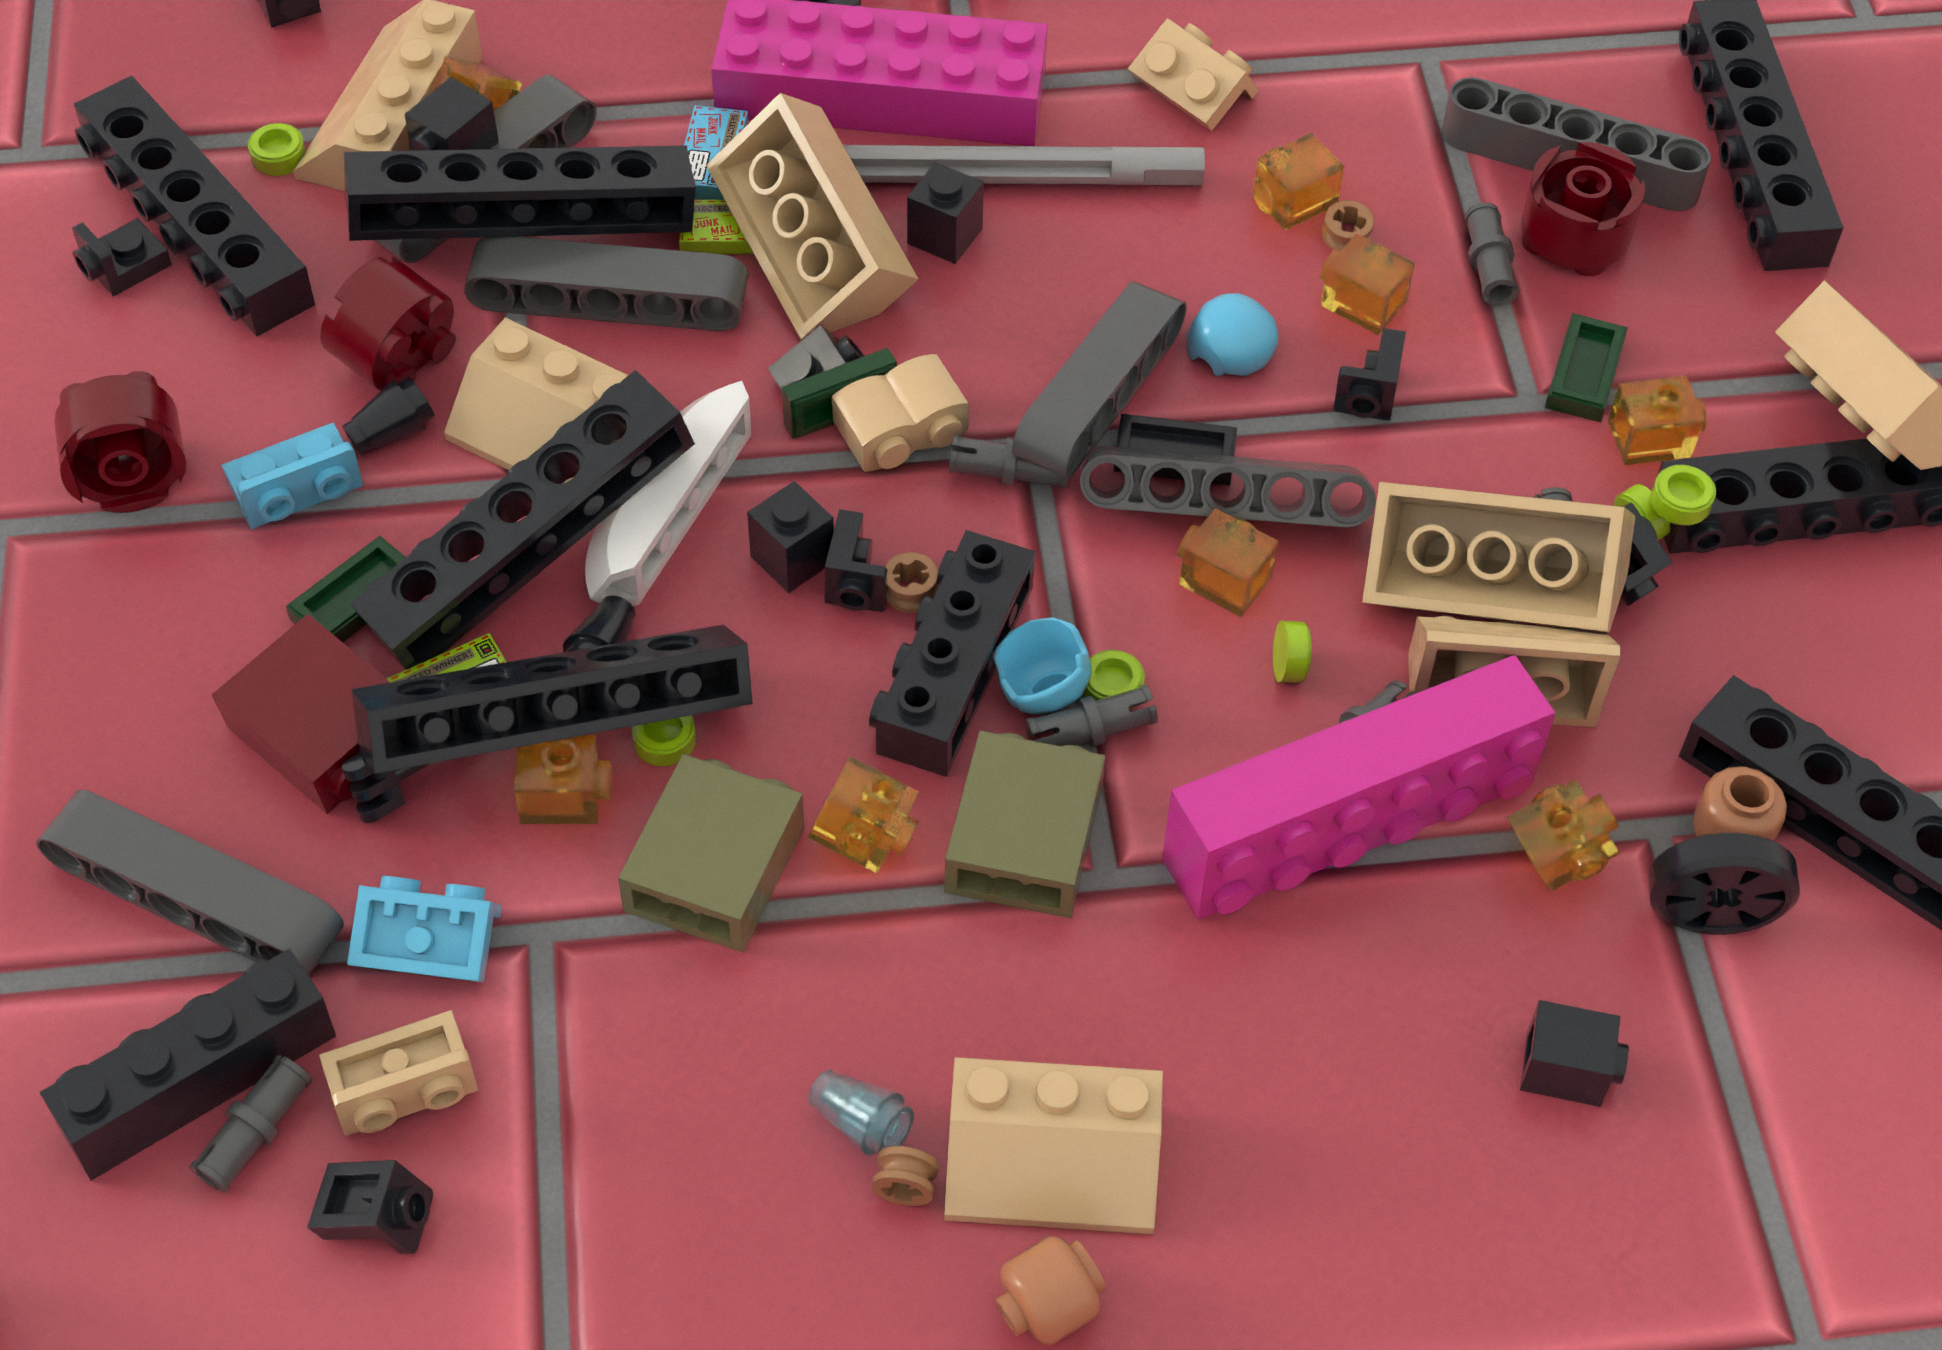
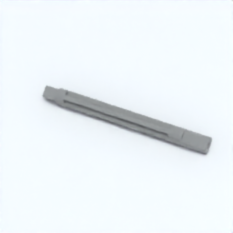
[843,145,1205,185]

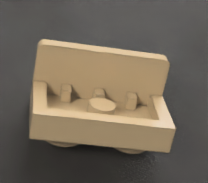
[1128,18,1259,131]
[319,1010,478,1136]

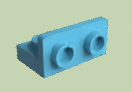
[221,422,363,529]
[347,876,502,982]

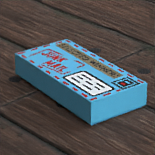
[684,105,748,200]

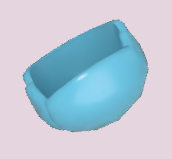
[1186,293,1279,376]
[993,617,1092,715]

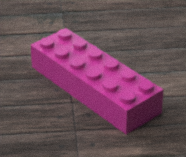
[711,0,1048,146]
[1162,655,1556,920]

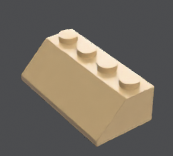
[293,0,483,191]
[706,93,919,340]
[1775,280,1942,470]
[1362,482,1636,633]

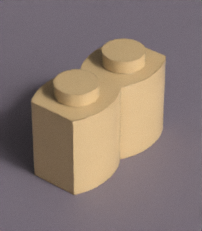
[832,354,969,472]

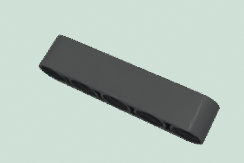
[374,75,597,263]
[1441,77,1711,211]
[464,237,749,331]
[1012,281,1187,478]
[1080,447,1376,527]
[36,790,344,976]

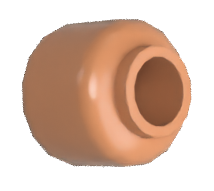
[1692,766,1787,842]
[995,1236,1106,1345]

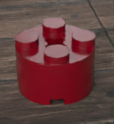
[1521,142,1646,276]
[320,257,456,391]
[54,371,186,513]

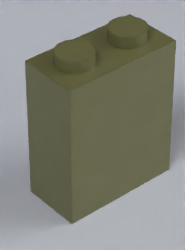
[944,731,1105,918]
[618,754,805,953]

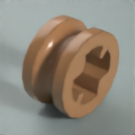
[1322,200,1374,254]
[885,552,938,613]
[872,1146,939,1206]

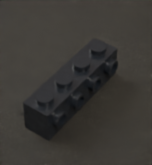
[869,530,1035,777]
[39,949,336,1181]

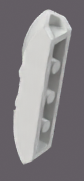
[585,381,752,606]

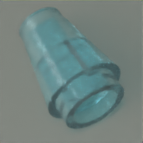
[808,1069,914,1155]

